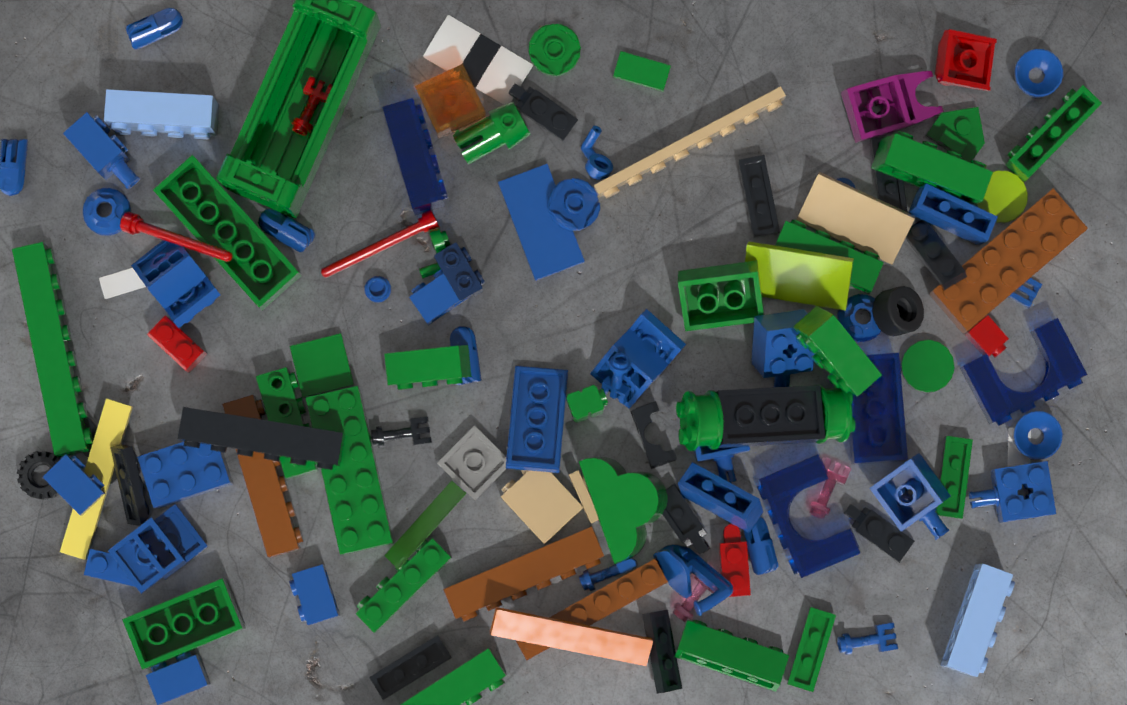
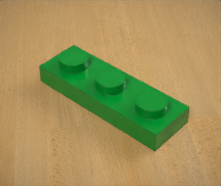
[936,436,973,519]
[787,607,836,692]

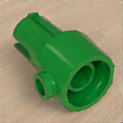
[453,101,531,165]

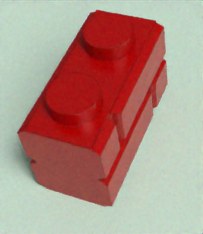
[147,315,207,373]

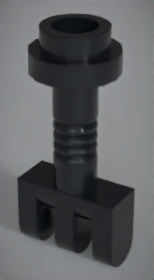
[371,416,432,448]

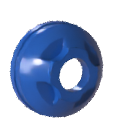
[1015,49,1063,97]
[83,188,131,236]
[837,294,881,342]
[1013,411,1063,460]

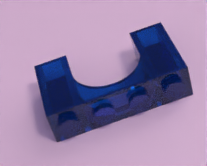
[960,318,1088,426]
[757,454,862,578]

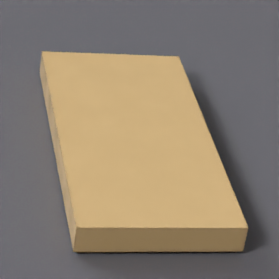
[796,172,915,264]

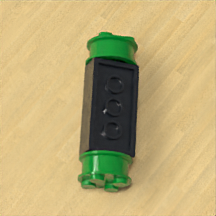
[676,385,855,451]

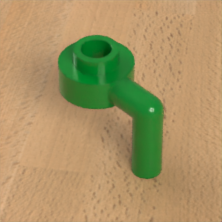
[419,227,450,279]

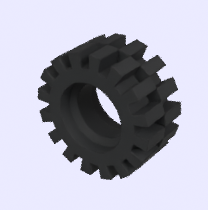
[17,451,61,500]

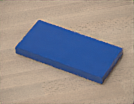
[498,164,585,281]
[506,366,568,473]

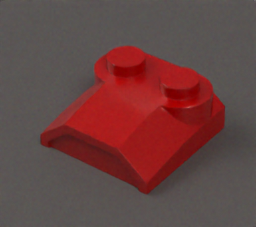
[935,29,997,91]

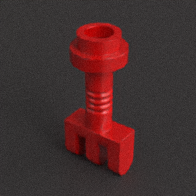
[292,76,333,136]

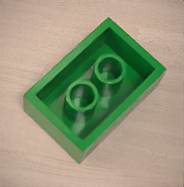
[678,260,765,331]
[793,306,882,396]

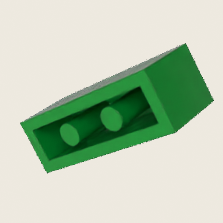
[384,345,472,390]

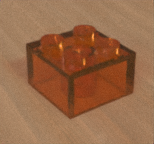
[415,64,486,139]

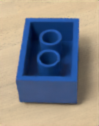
[137,442,234,509]

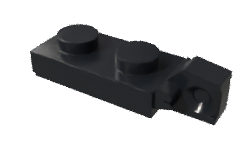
[508,83,578,142]
[662,483,710,555]
[844,504,915,563]

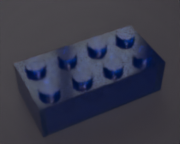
[382,98,448,216]
[849,353,908,465]

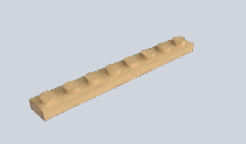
[594,86,786,199]

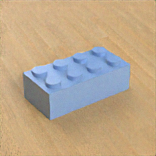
[104,89,219,139]
[940,563,1015,677]

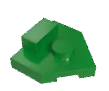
[926,107,985,163]

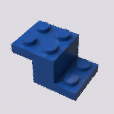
[131,240,221,328]
[590,309,686,409]
[108,504,208,594]

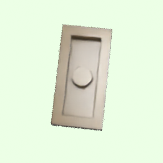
[569,470,599,524]

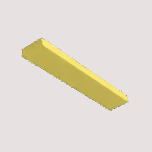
[60,399,133,560]

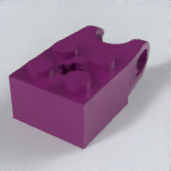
[841,71,944,143]

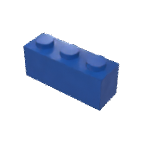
[908,184,998,246]
[678,462,763,533]

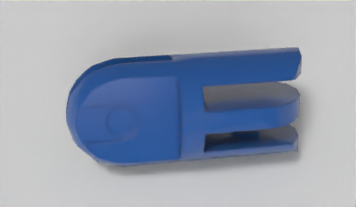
[125,8,183,50]
[0,139,28,196]
[258,209,315,252]
[450,326,482,386]
[744,517,779,575]

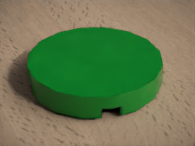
[529,24,581,77]
[901,340,955,393]

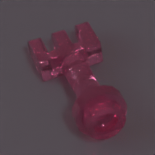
[809,458,851,519]
[673,576,714,622]

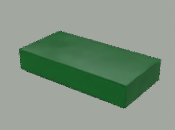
[613,51,671,92]

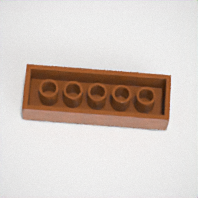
[929,188,1088,334]

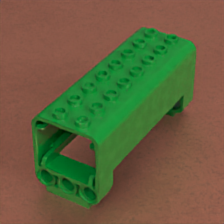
[216,0,381,219]

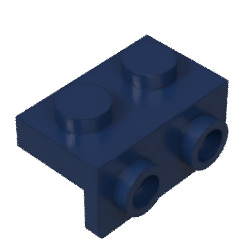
[434,242,485,301]

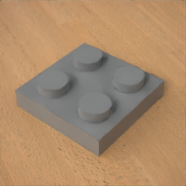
[437,425,507,501]

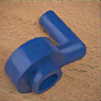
[581,126,613,180]

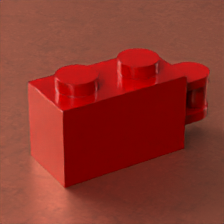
[718,524,751,597]

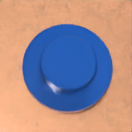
[365,276,391,303]

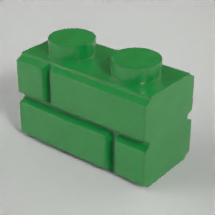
[566,385,608,423]

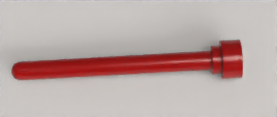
[321,210,440,277]
[120,211,233,262]

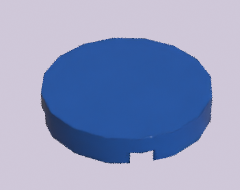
[547,178,600,231]

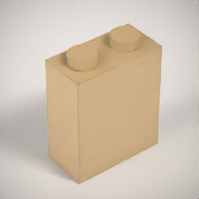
[501,470,584,545]

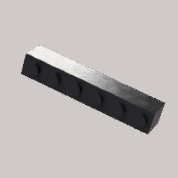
[177,407,345,470]

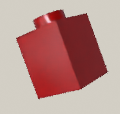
[965,315,1009,359]

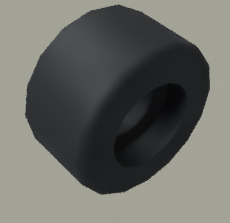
[873,286,924,337]

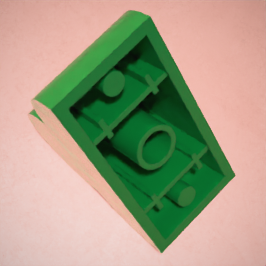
[579,457,668,564]

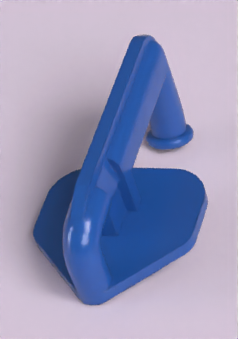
[653,544,733,616]

